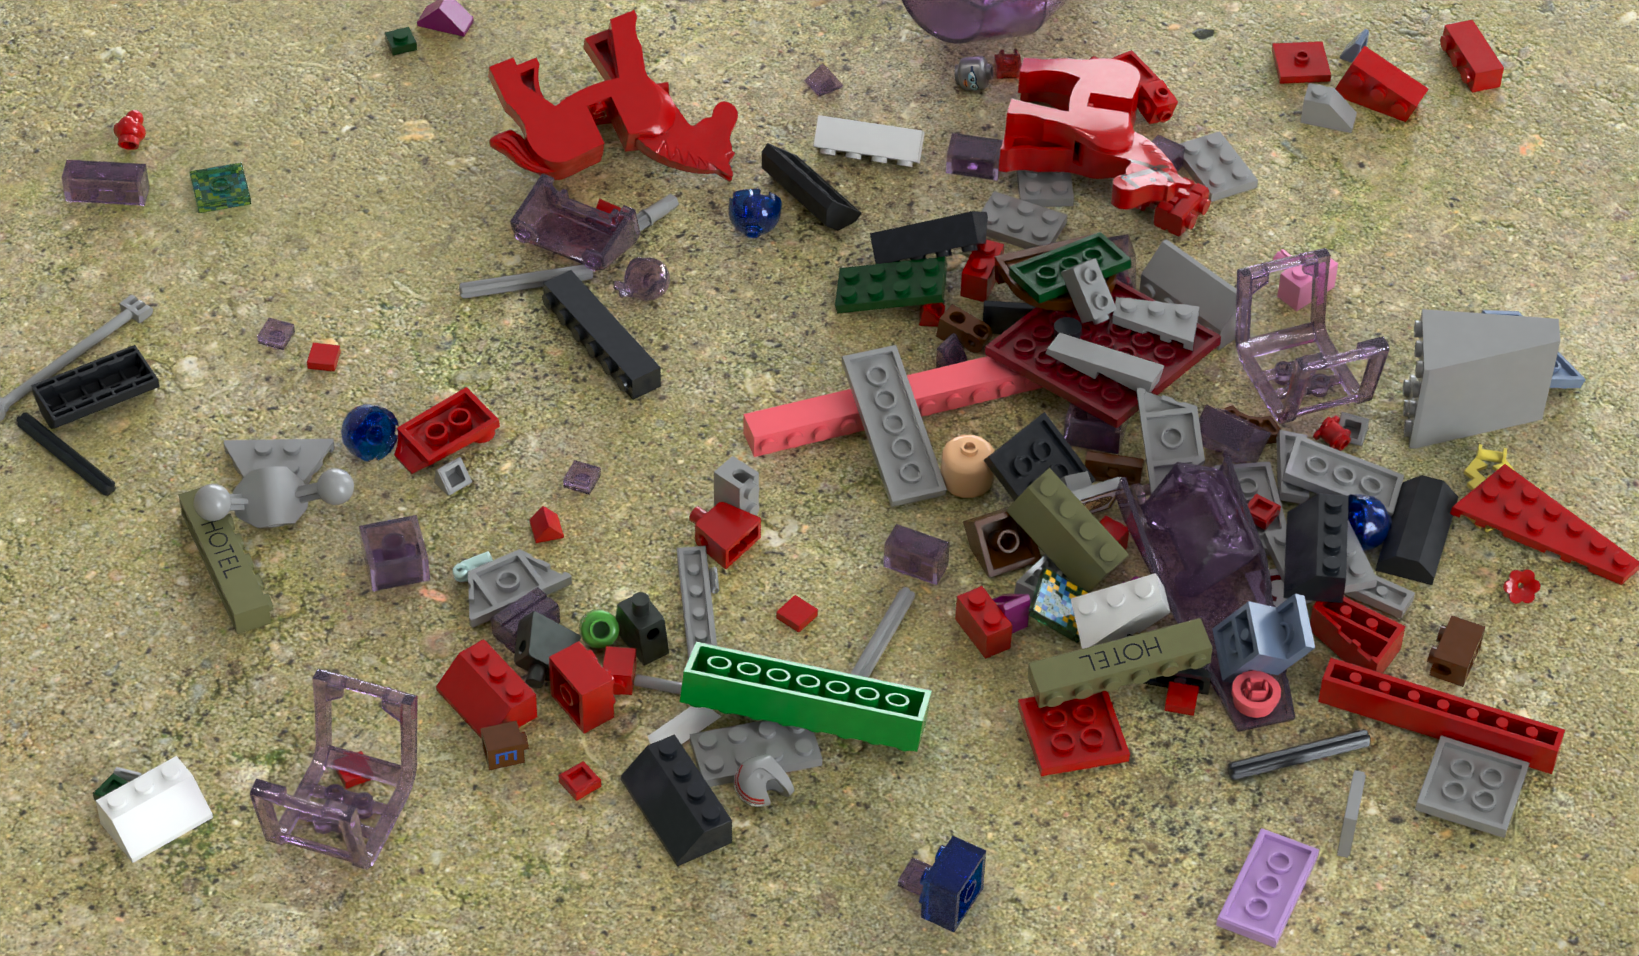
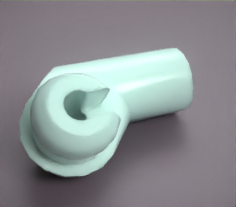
[453,551,493,582]

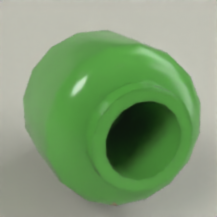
[579,609,619,649]

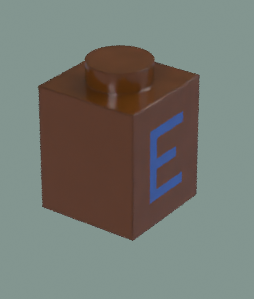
[481,721,529,770]

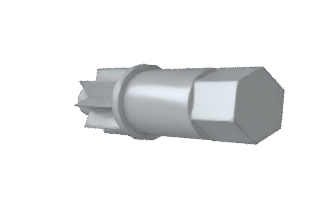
[625,194,679,235]

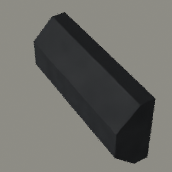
[761,143,862,231]
[31,345,160,429]
[1376,475,1458,585]

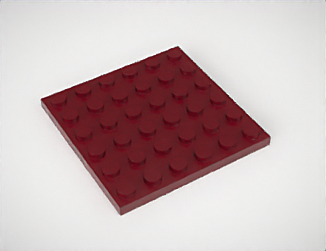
[985,279,1221,429]

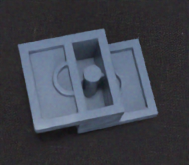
[1212,594,1315,683]

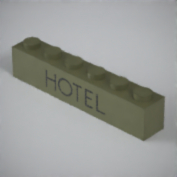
[178,488,274,634]
[1028,618,1212,708]

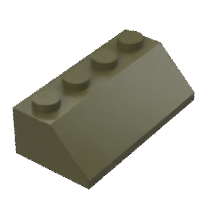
[1006,468,1129,594]

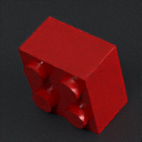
[549,641,616,734]

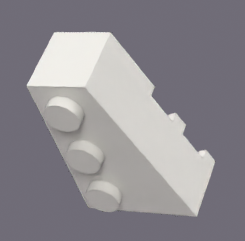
[1071,573,1170,649]

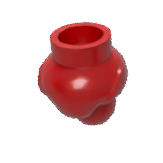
[113,110,146,150]

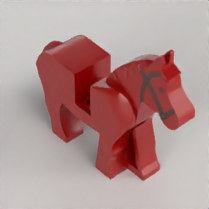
[998,56,1191,210]

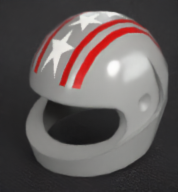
[734,754,795,807]

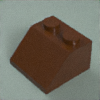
[963,507,1041,578]

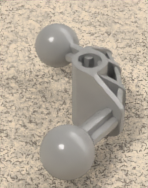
[194,466,354,528]

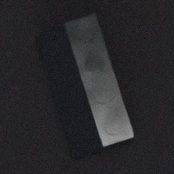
[870,211,988,264]
[1283,493,1348,603]
[621,734,732,867]

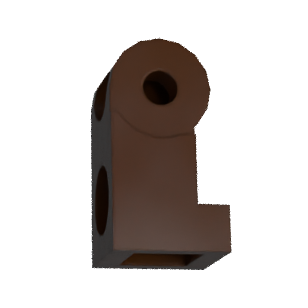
[936,304,993,353]

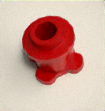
[1313,415,1351,451]

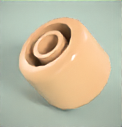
[940,435,995,498]

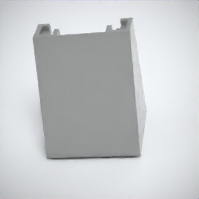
[1403,309,1560,449]

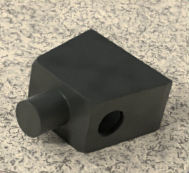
[615,592,669,666]
[514,611,581,689]

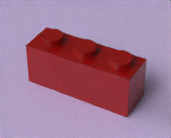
[1440,19,1504,93]

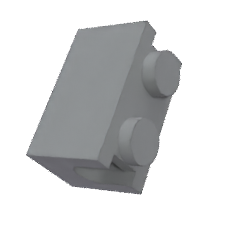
[714,456,760,516]

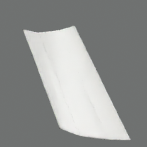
[648,706,721,744]

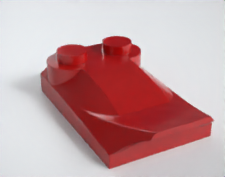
[394,387,500,474]

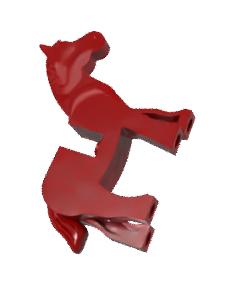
[488,10,738,182]

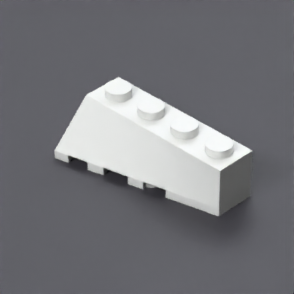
[814,115,925,167]

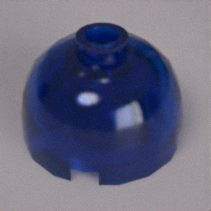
[728,189,782,238]
[341,403,399,462]
[1348,494,1392,551]

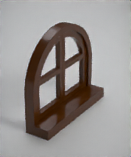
[995,234,1117,311]

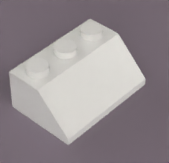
[96,756,213,863]

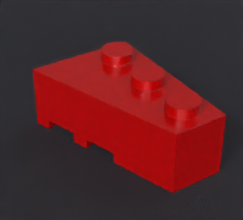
[1335,46,1429,122]
[1310,596,1406,673]

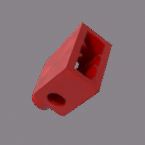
[689,502,761,569]

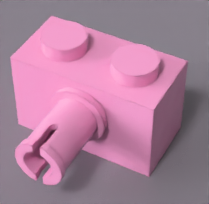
[1273,249,1338,311]

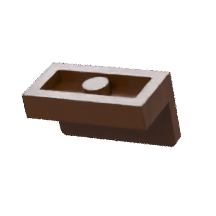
[1085,451,1144,487]

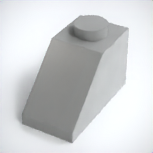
[1300,83,1357,133]

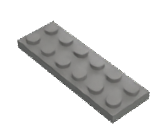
[841,345,947,507]

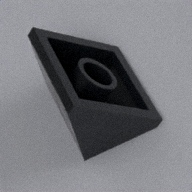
[982,300,1036,335]

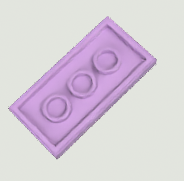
[1216,828,1319,948]

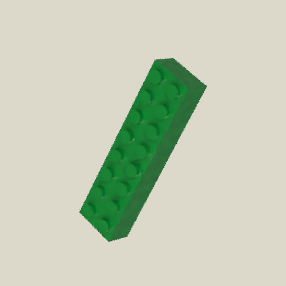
[679,642,932,752]

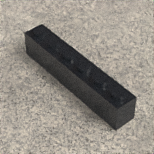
[542,270,661,400]

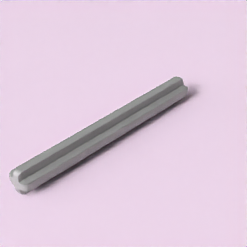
[459,263,593,299]
[851,587,915,678]

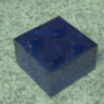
[919,836,986,932]

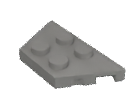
[1136,388,1205,496]
[224,439,335,485]
[468,549,572,628]

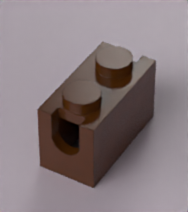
[1427,615,1485,687]

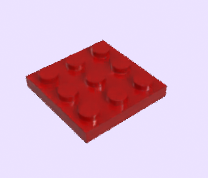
[1018,691,1130,776]

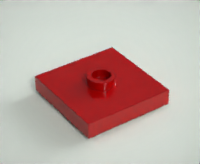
[1272,41,1331,84]

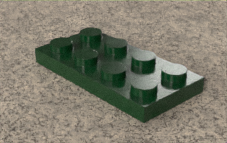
[1009,232,1131,304]
[835,257,947,314]

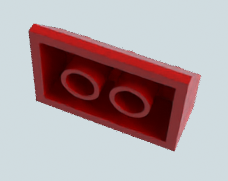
[436,639,538,739]

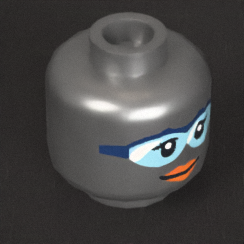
[955,56,994,91]

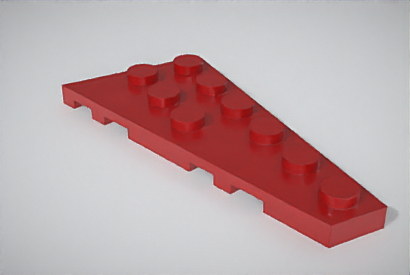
[1450,464,1639,585]

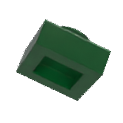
[384,27,417,56]

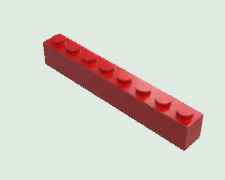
[1318,658,1565,774]

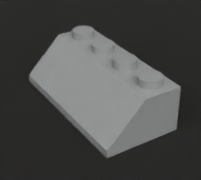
[1139,239,1246,351]

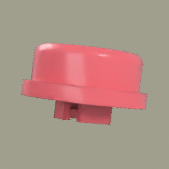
[1231,670,1281,718]

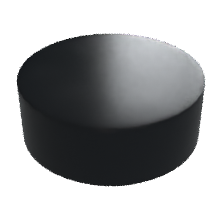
[1054,317,1082,339]

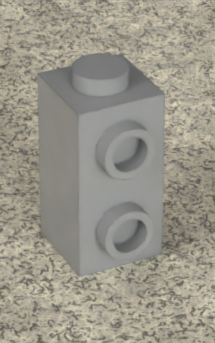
[1061,258,1117,325]

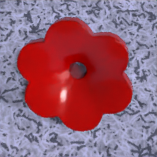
[1503,569,1541,604]

